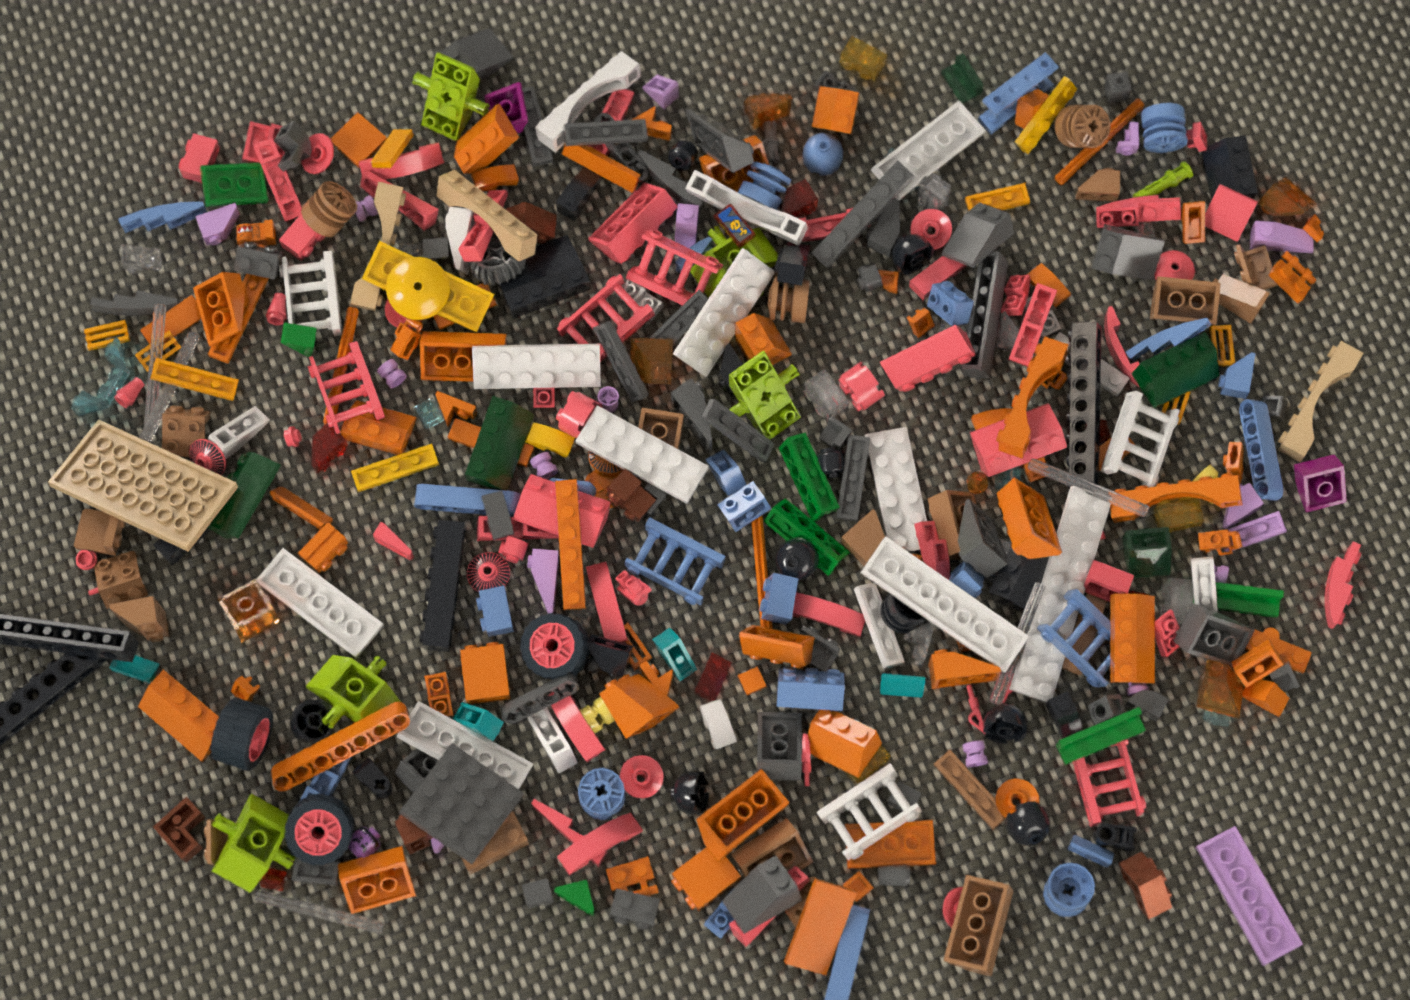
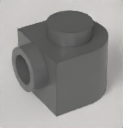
[857,264,883,292]

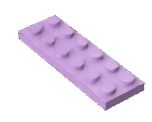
[1195,826,1303,966]

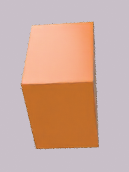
[1015,89,1049,129]
[1241,679,1289,717]

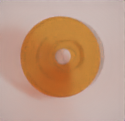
[966,472,988,494]

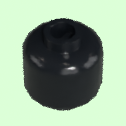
[668,140,698,171]
[817,447,844,479]

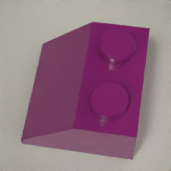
[484,82,528,134]
[1294,454,1347,513]

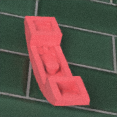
[253,138,302,222]
[359,143,444,180]
[799,208,871,242]
[1104,306,1140,388]
[586,561,628,642]
[792,593,865,637]
[548,688,605,762]
[557,813,643,875]

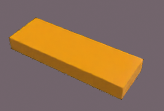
[371,129,414,168]
[965,183,1031,211]

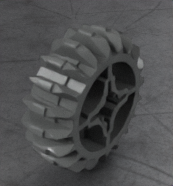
[469,237,526,286]

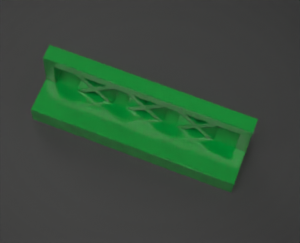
[779,432,840,522]
[764,498,850,576]
[1191,582,1284,618]
[1056,707,1146,765]

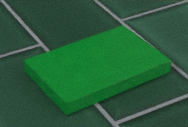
[200,163,268,207]

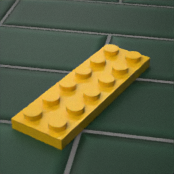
[362,241,494,333]

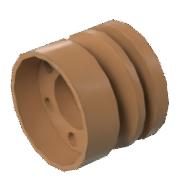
[1055,105,1110,148]
[301,181,357,237]
[768,276,810,324]

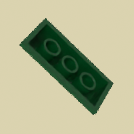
[1131,332,1219,408]
[465,396,535,491]
[207,452,281,539]

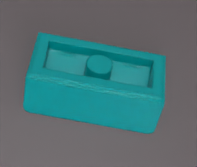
[109,655,160,683]
[880,674,925,698]

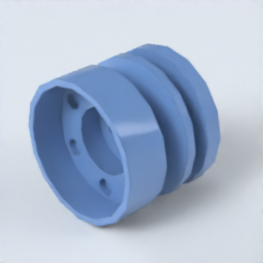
[1141,103,1188,153]
[738,161,791,210]
[578,768,625,820]
[1043,863,1095,917]

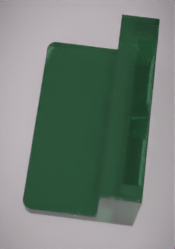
[941,53,984,104]

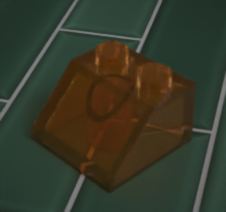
[217,578,280,643]

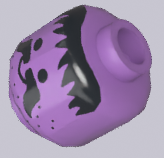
[348,826,381,858]

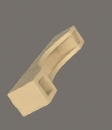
[437,170,537,261]
[350,182,406,311]
[1278,341,1363,462]

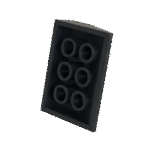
[498,235,590,319]

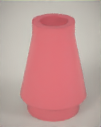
[266,293,287,325]
[114,377,145,408]

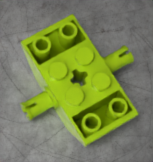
[412,52,490,141]
[690,226,778,299]
[729,351,801,440]
[306,655,401,728]
[212,793,295,893]

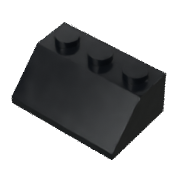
[1201,135,1258,201]
[989,547,1049,615]

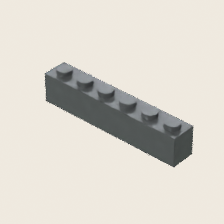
[812,160,915,268]
[961,252,1008,378]

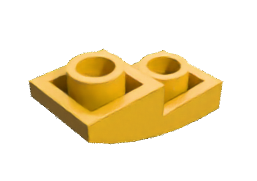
[525,423,575,458]

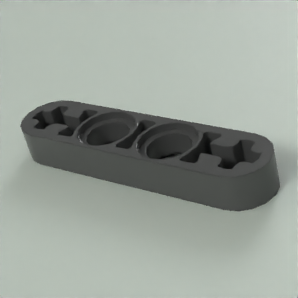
[594,113,648,185]
[501,673,579,724]

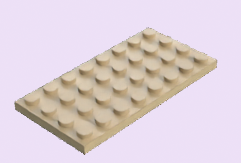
[48,420,238,552]

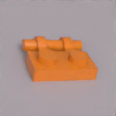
[1268,251,1317,304]
[606,857,659,897]

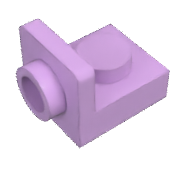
[1116,122,1139,155]

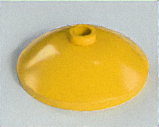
[386,257,450,320]

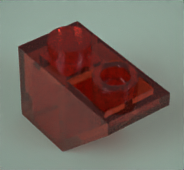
[781,179,818,218]
[311,422,348,474]

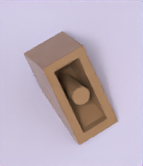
[1076,168,1120,202]

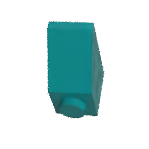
[652,628,698,681]
[453,702,504,741]

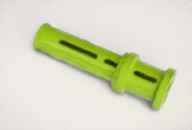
[1133,161,1193,198]

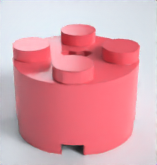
[838,362,885,412]
[556,391,603,438]

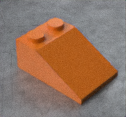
[193,272,245,346]
[928,649,1001,689]

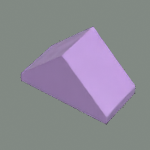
[642,75,679,109]

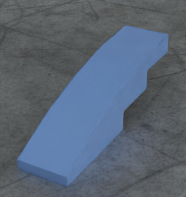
[118,202,207,233]
[1126,318,1212,362]
[299,756,353,802]

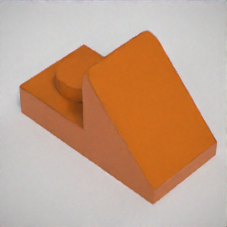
[632,107,672,141]
[1180,201,1205,244]
[435,391,478,426]
[639,660,673,696]

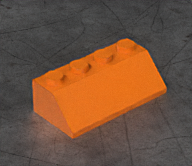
[420,331,507,382]
[996,477,1062,559]
[1110,594,1155,683]
[138,669,219,762]
[696,769,790,861]

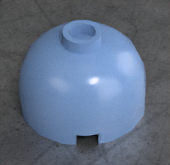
[802,133,843,176]

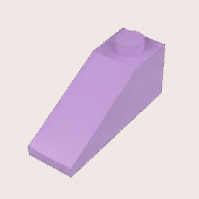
[1250,221,1313,253]
[527,549,560,614]

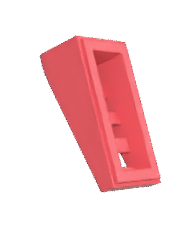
[373,522,414,560]

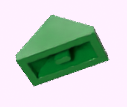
[281,323,317,357]
[554,879,595,917]

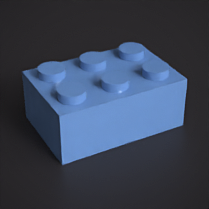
[777,666,845,711]

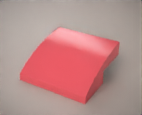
[242,121,285,163]
[1205,184,1258,242]

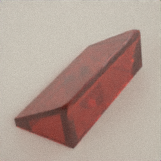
[695,653,732,701]

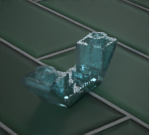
[71,337,130,416]

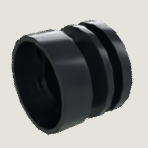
[880,593,926,634]

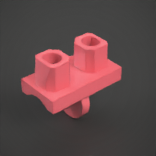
[615,570,652,606]

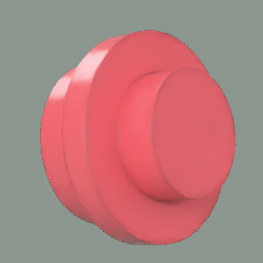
[284,426,302,447]
[76,550,97,570]

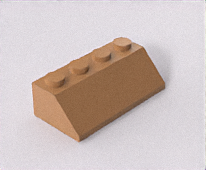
[943,875,1014,976]

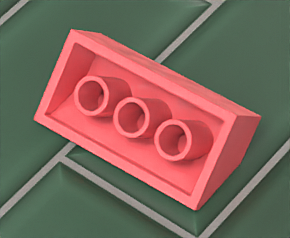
[588,182,678,264]
[880,325,976,392]
[970,403,1067,477]
[513,474,611,548]

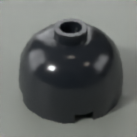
[892,234,934,275]
[775,537,819,581]
[290,699,335,744]
[983,703,1027,744]
[671,771,709,815]
[1005,802,1051,846]

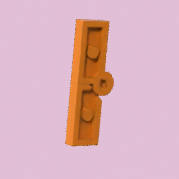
[1245,627,1312,674]

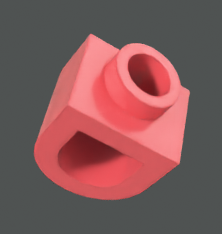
[499,536,528,564]

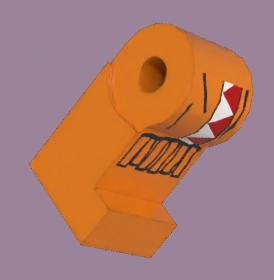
[236,219,276,246]

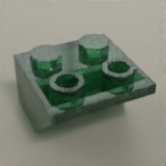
[1122,527,1172,578]

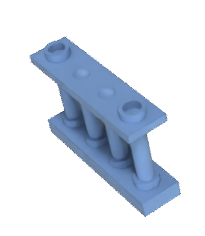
[978,52,1059,134]
[625,517,725,605]
[1036,589,1110,687]

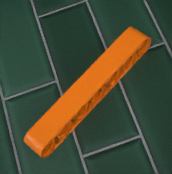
[271,702,410,791]

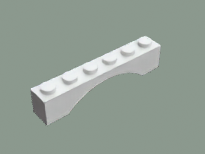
[535,51,641,152]
[685,170,808,246]

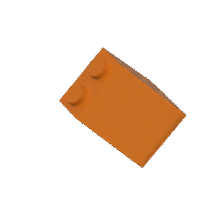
[812,86,860,135]
[735,313,792,365]
[600,674,679,739]

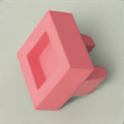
[1186,122,1207,152]

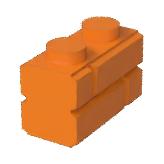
[298,522,348,574]
[1231,639,1284,688]

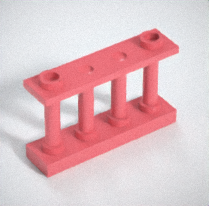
[626,229,723,306]
[557,274,655,362]
[308,341,385,434]
[1073,739,1146,827]

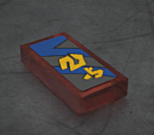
[714,203,756,248]

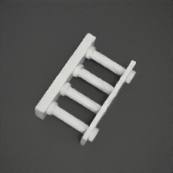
[279,251,342,337]
[1100,391,1180,488]
[817,763,922,860]

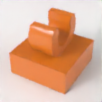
[907,308,935,338]
[231,676,260,702]

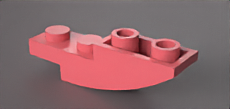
[1096,195,1181,228]
[914,521,950,580]
[1325,541,1362,629]

